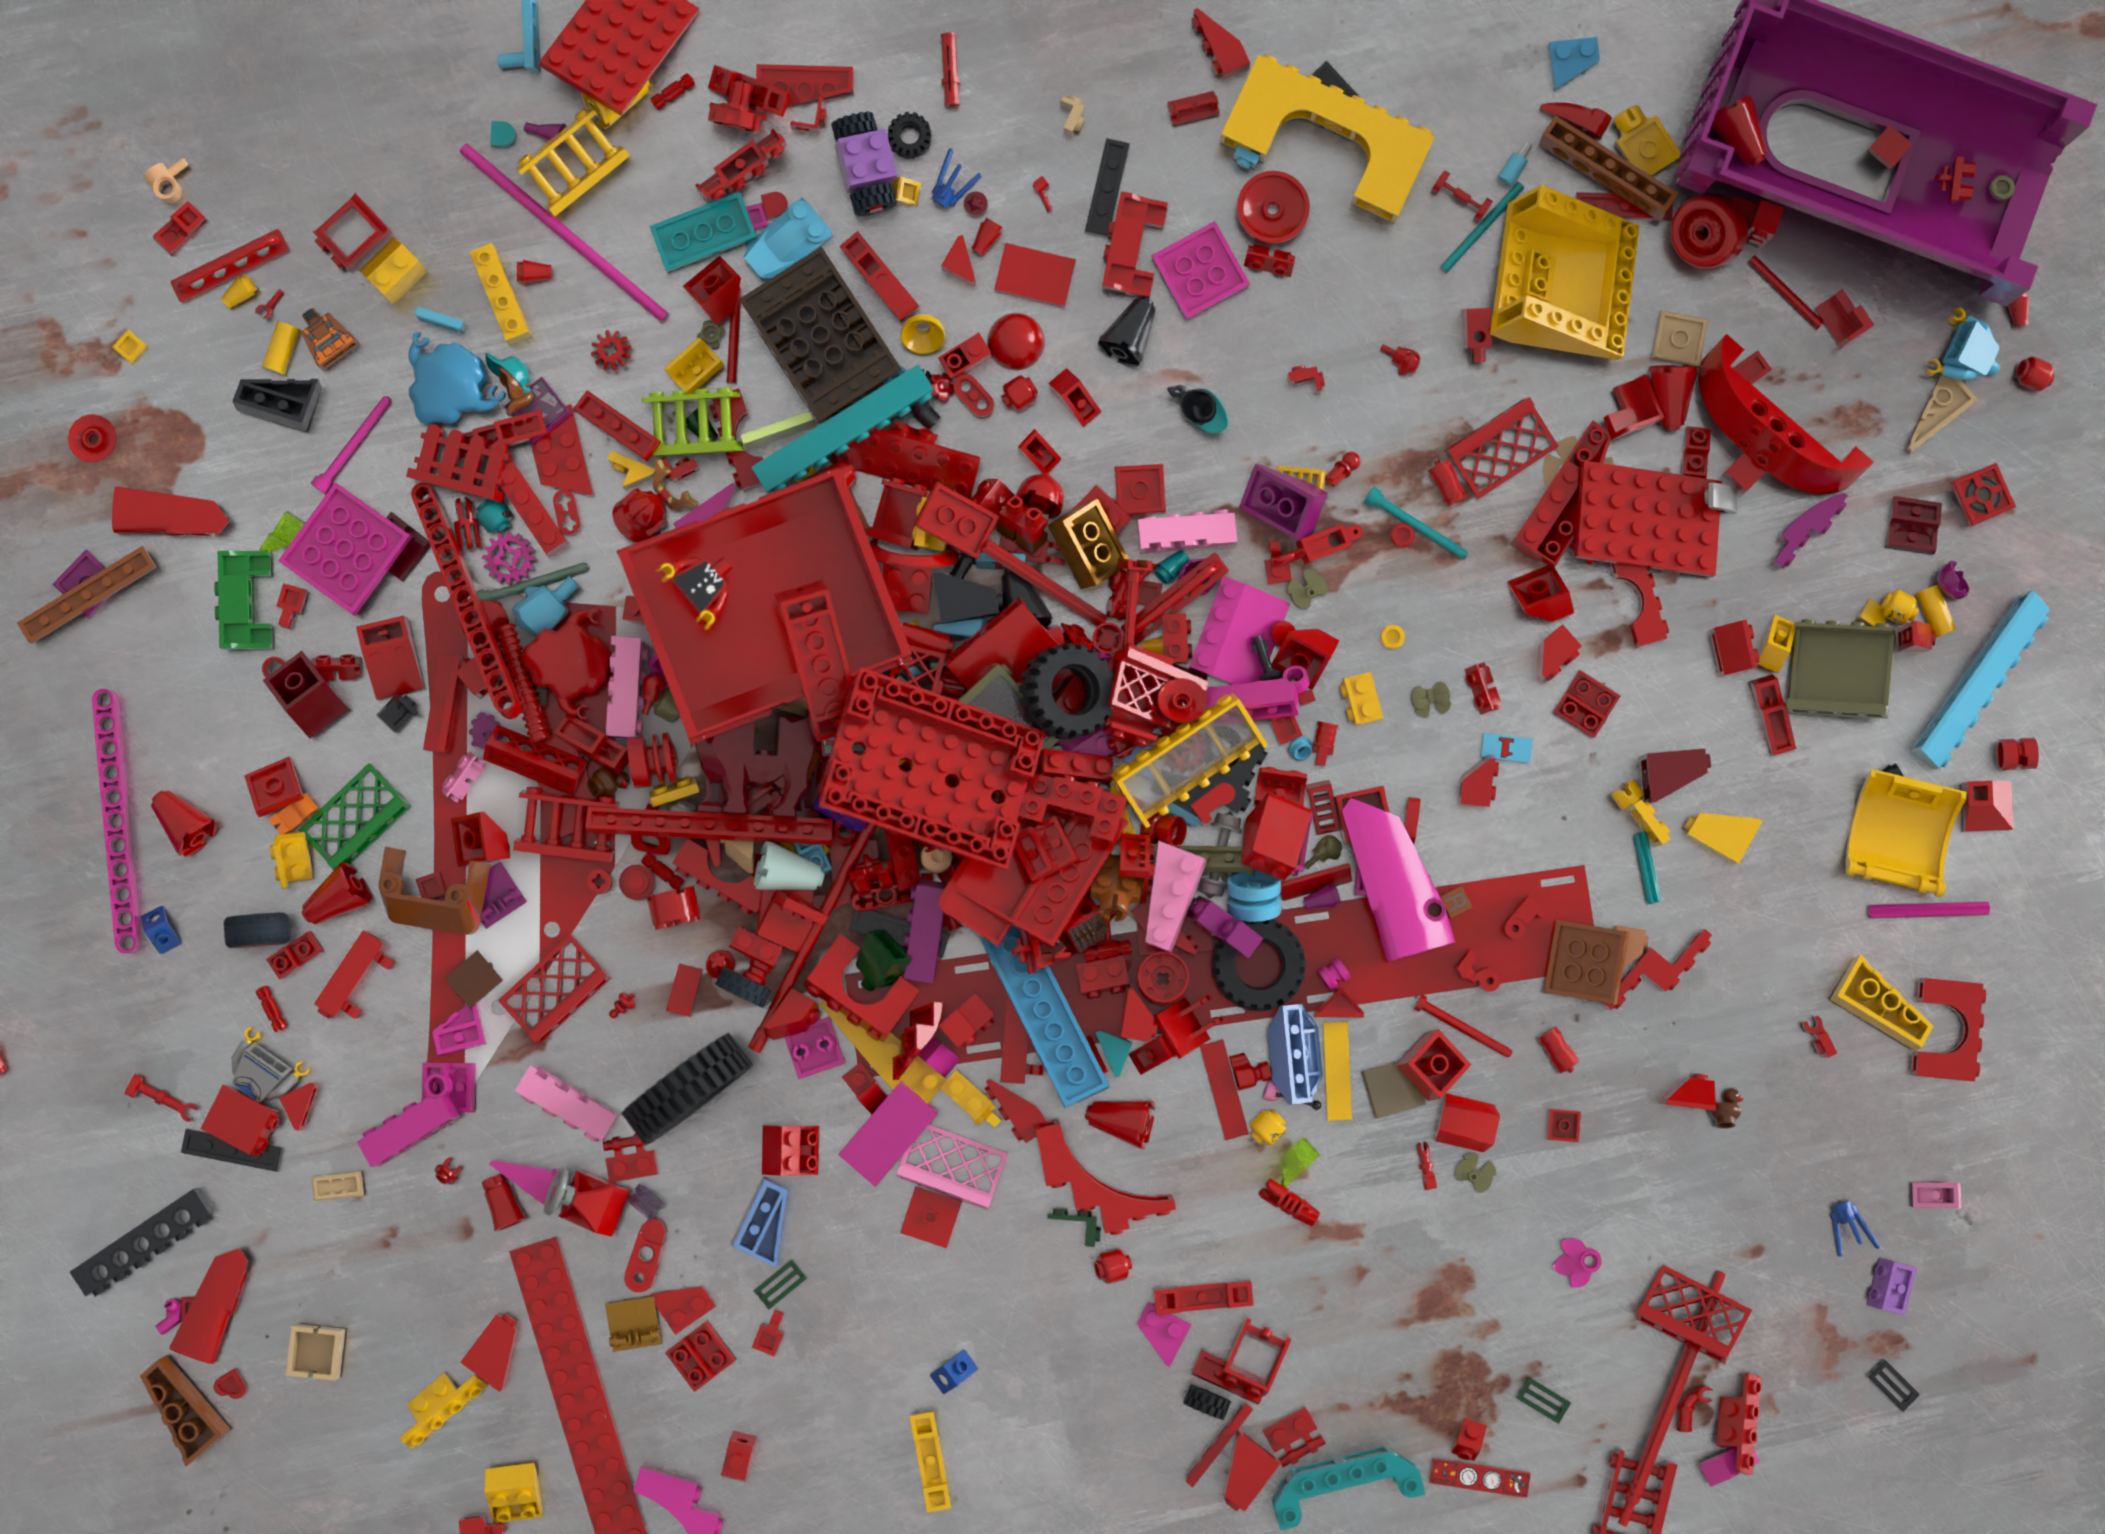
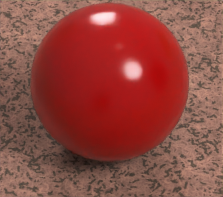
[987,313,1045,371]

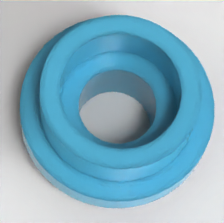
[1288,736,1312,760]

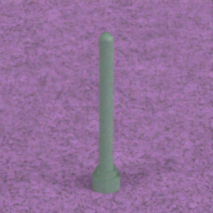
[477,562,589,601]

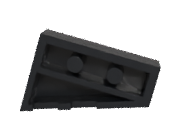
[232,379,322,432]

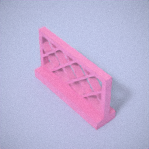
[896,1125,1008,1211]

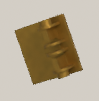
[605,1296,662,1352]

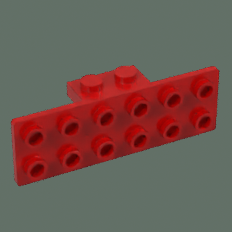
[830,422,981,499]

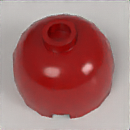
[1016,473,1064,519]

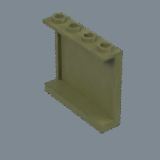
[1786,619,1896,719]

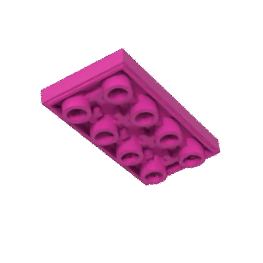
[838,1081,938,1187]

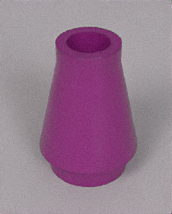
[1303,884,1341,911]

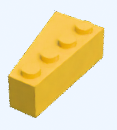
[1830,955,1934,1050]

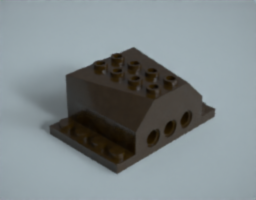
[739,246,902,423]

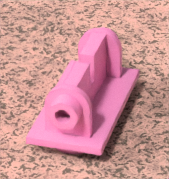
[442,752,486,803]

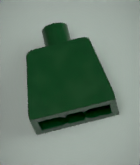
[856,929,912,991]

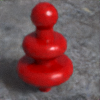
[609,992,635,1018]

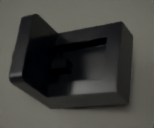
[376,694,418,732]

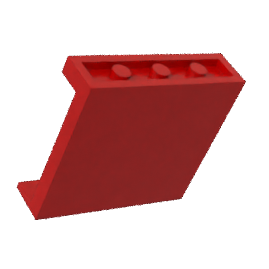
[945,597,1075,717]

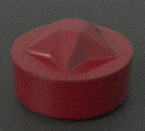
[964,191,988,217]

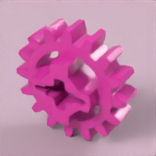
[482,531,536,585]

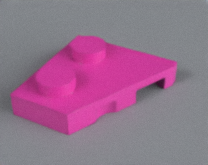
[432,1003,487,1057]
[1136,1302,1191,1367]

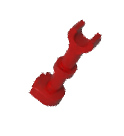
[125,1074,199,1122]

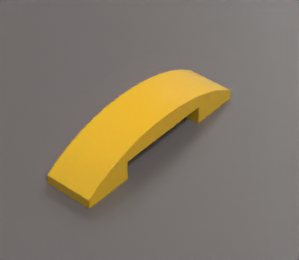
[909,1411,951,1513]

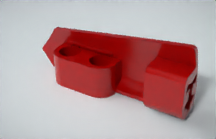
[112,486,230,536]
[169,1248,248,1364]

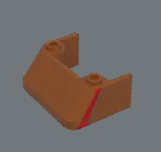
[379,847,490,935]

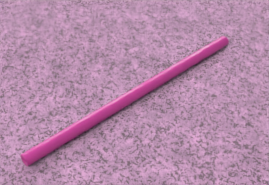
[459,143,669,322]

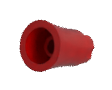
[482,1174,527,1232]

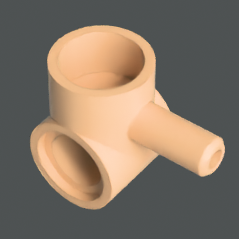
[143,158,188,204]

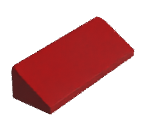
[1280,863,1352,901]

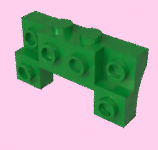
[214,551,273,650]

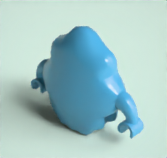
[408,332,506,425]

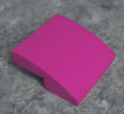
[422,1062,476,1112]

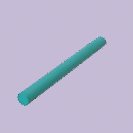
[1440,182,1525,273]

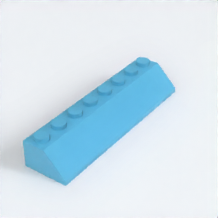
[1910,590,2050,769]

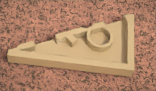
[1907,373,1978,453]

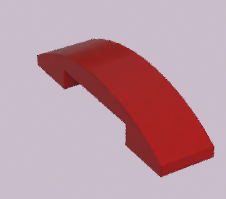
[708,65,790,117]
[1154,1281,1254,1315]

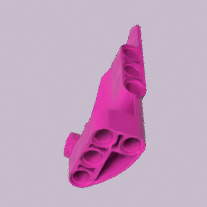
[1342,798,1455,962]

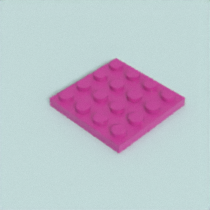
[278,482,412,616]

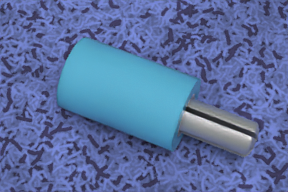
[1497,142,1532,187]

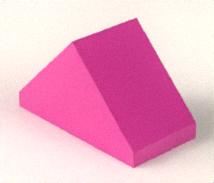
[918,1036,961,1078]

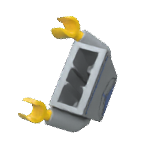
[231,1027,310,1102]

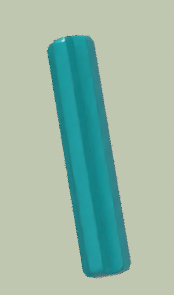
[1634,832,1661,904]

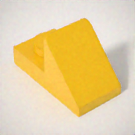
[607,451,656,490]

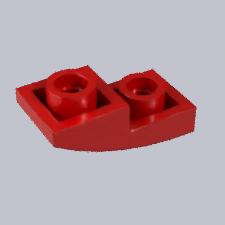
[1681,426,1711,478]
[266,931,324,980]

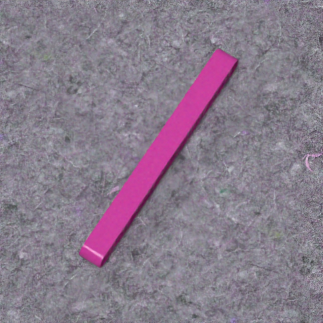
[92,688,142,954]

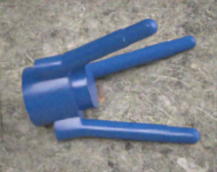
[931,148,981,209]
[1830,1200,1880,1257]

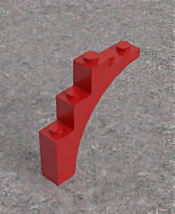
[1034,1119,1176,1235]

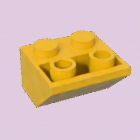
[485,1463,543,1523]

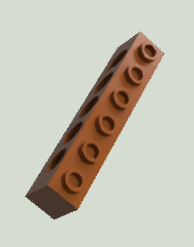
[1539,116,1678,222]

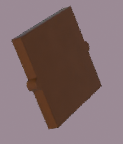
[445,950,503,1009]

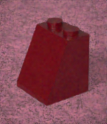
[263,651,349,739]
[1640,748,1711,804]

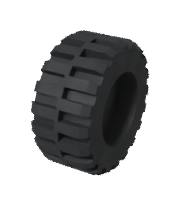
[1018,643,1115,739]
[1211,919,1306,1011]

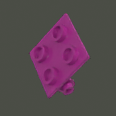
[465,861,527,929]

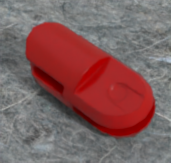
[453,497,482,551]

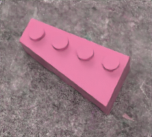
[515,1065,619,1142]

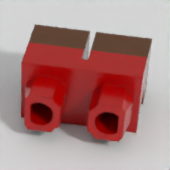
[996,495,1048,554]

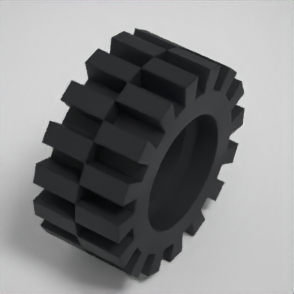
[888,112,932,159]
[1183,1384,1231,1420]

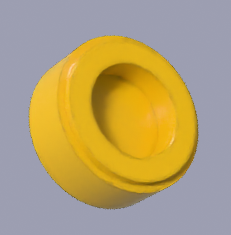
[1380,625,1405,650]

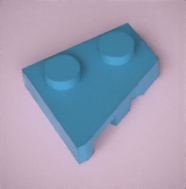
[1548,37,1600,90]

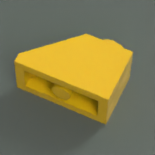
[1757,615,1796,673]

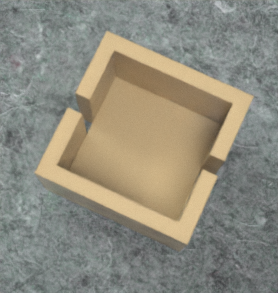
[286,1324,346,1381]

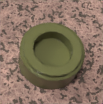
[1989,175,2015,201]

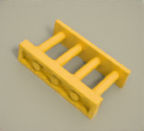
[515,108,630,216]

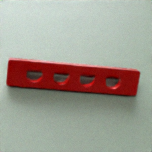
[170,229,290,303]
[1121,553,1229,645]

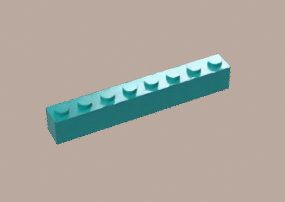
[751,365,935,493]

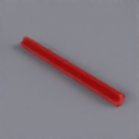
[982,540,1107,627]

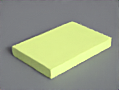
[741,411,816,451]

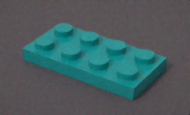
[650,192,757,273]

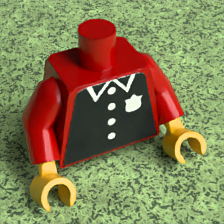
[656,557,733,629]

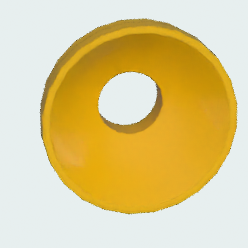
[900,314,945,355]

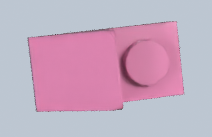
[1912,1182,1961,1208]

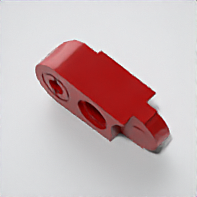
[624,1218,667,1293]

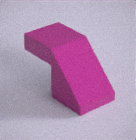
[1699,1448,1760,1487]

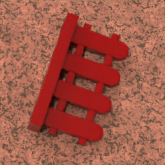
[406,424,511,503]

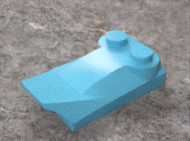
[743,197,834,279]

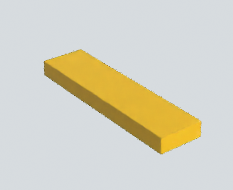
[1323,1022,1352,1121]

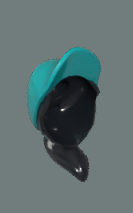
[1167,385,1228,433]

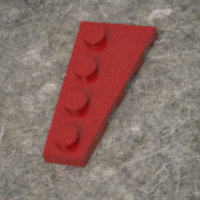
[756,64,854,113]

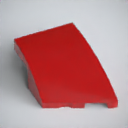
[893,1002,942,1080]

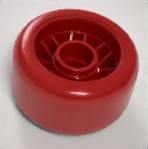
[1670,193,1748,269]

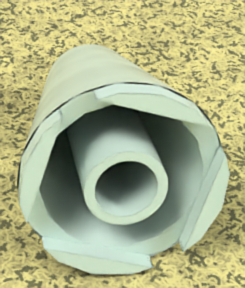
[754,841,824,890]

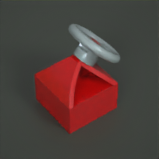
[544,1168,630,1237]

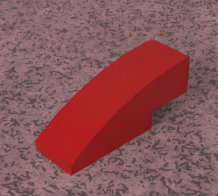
[1750,674,1797,756]
[553,714,629,776]

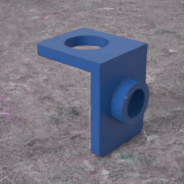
[141,906,181,954]
[930,1350,978,1394]

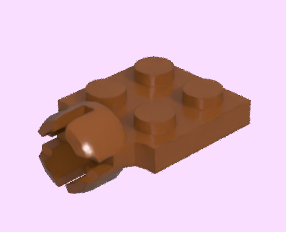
[1090,854,1142,922]

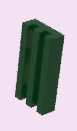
[754,1259,807,1310]
[1515,1377,1571,1424]

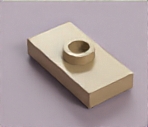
[311,1171,364,1201]

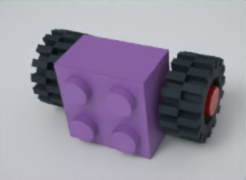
[831,111,897,216]

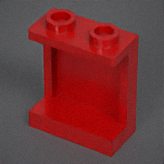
[866,477,929,550]
[200,1085,280,1156]

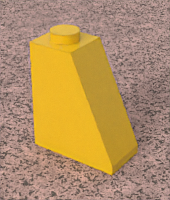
[1684,813,1763,864]

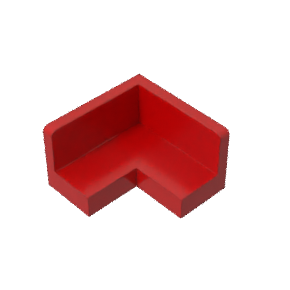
[1815,289,1874,349]
[1603,374,1665,440]

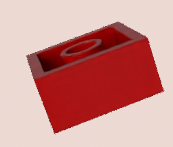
[1867,125,1913,170]
[1546,1109,1581,1142]

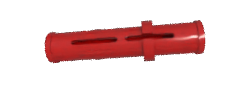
[940,32,960,107]

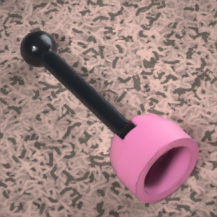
[1262,1080,1322,1110]

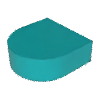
[490,121,516,147]

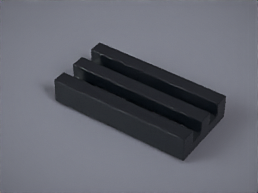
[1867,1359,1920,1412]

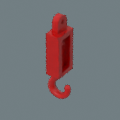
[1272,523,1363,567]

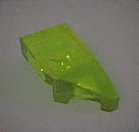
[259,511,305,551]
[1281,1137,1320,1187]

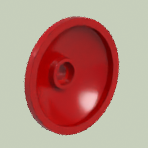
[1237,171,1310,244]

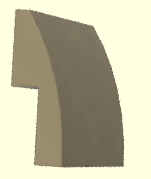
[1362,1060,1426,1119]

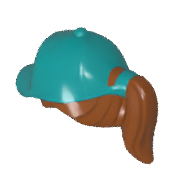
[485,352,533,416]

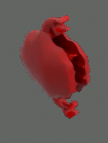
[521,609,610,719]

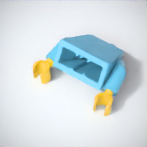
[1925,308,2001,380]

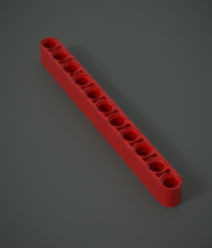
[411,482,522,719]

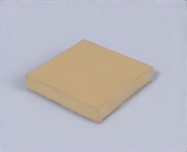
[1651,310,1709,368]

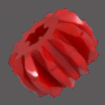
[590,330,632,372]
[941,667,966,701]

